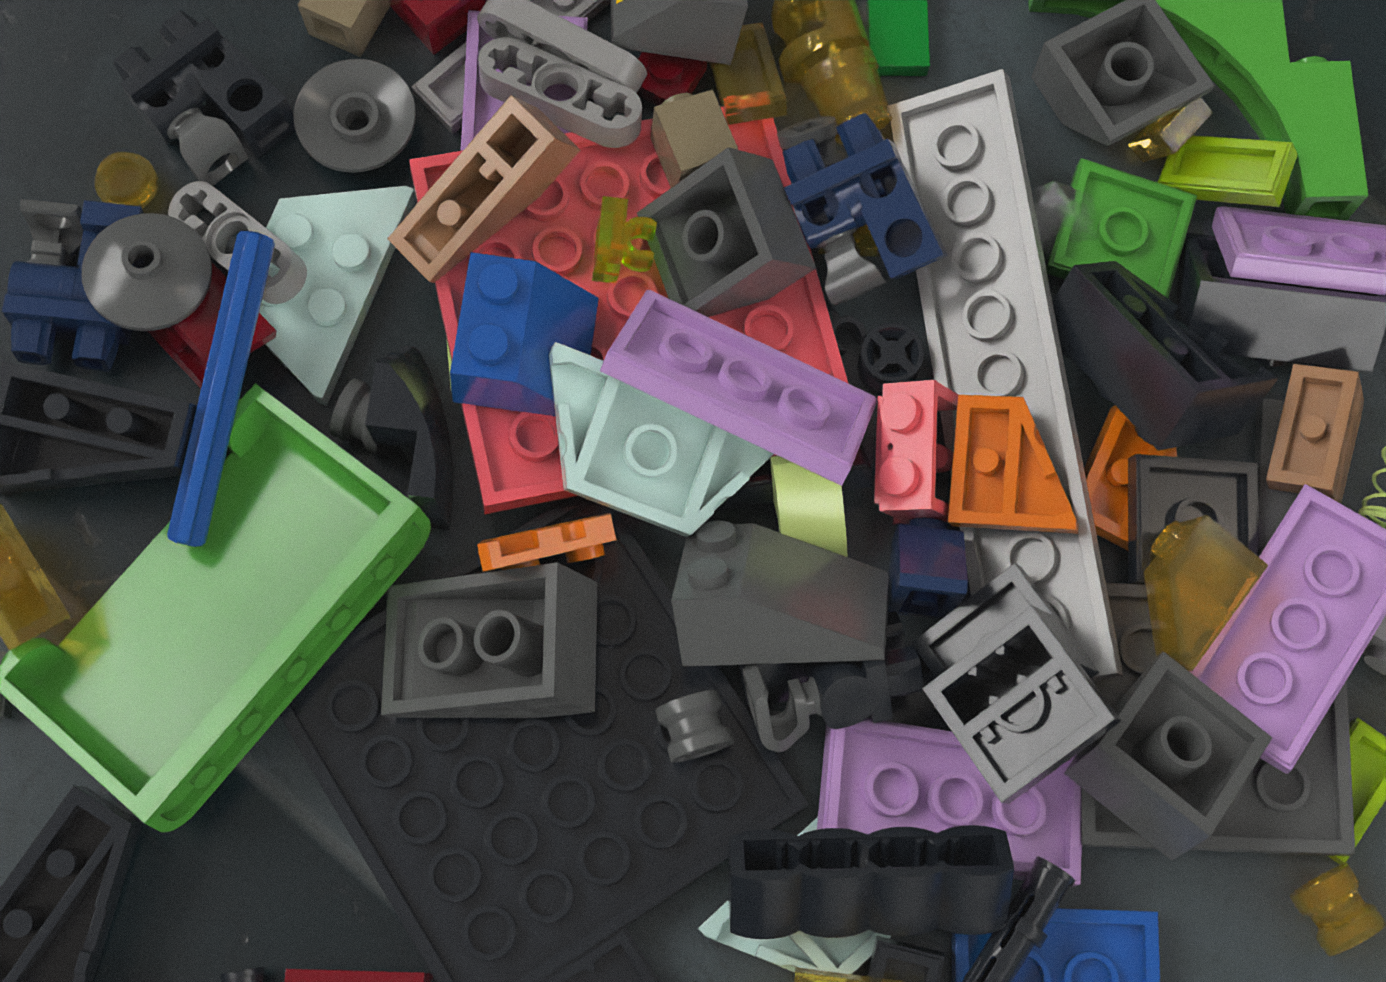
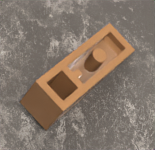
[387,95,580,283]

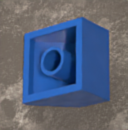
[450,252,599,417]

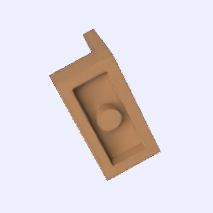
[1266,364,1364,504]

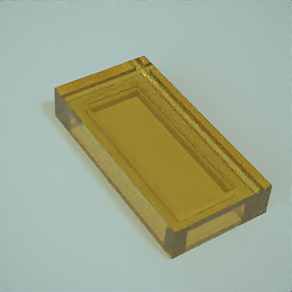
[710,22,787,125]

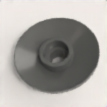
[294,59,416,173]
[82,213,212,331]

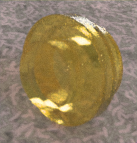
[95,152,158,208]

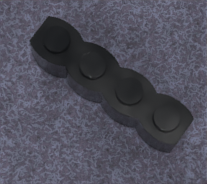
[728,825,1014,939]

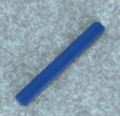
[167,231,275,547]

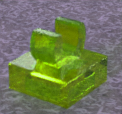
[592,196,657,283]

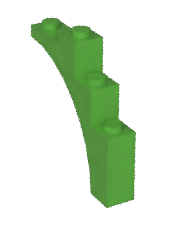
[1028,0,1368,220]

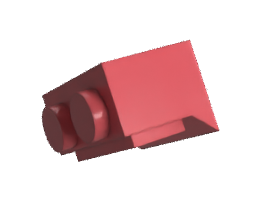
[874,380,958,524]

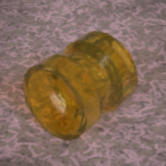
[1289,863,1386,957]

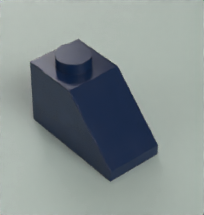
[888,518,968,620]

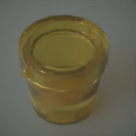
[800,46,893,145]

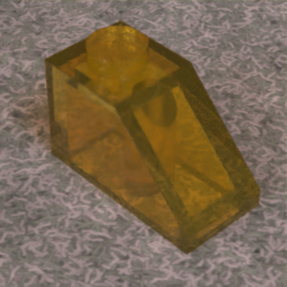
[0,504,70,652]
[1144,515,1268,671]

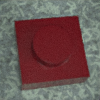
[637,52,707,106]

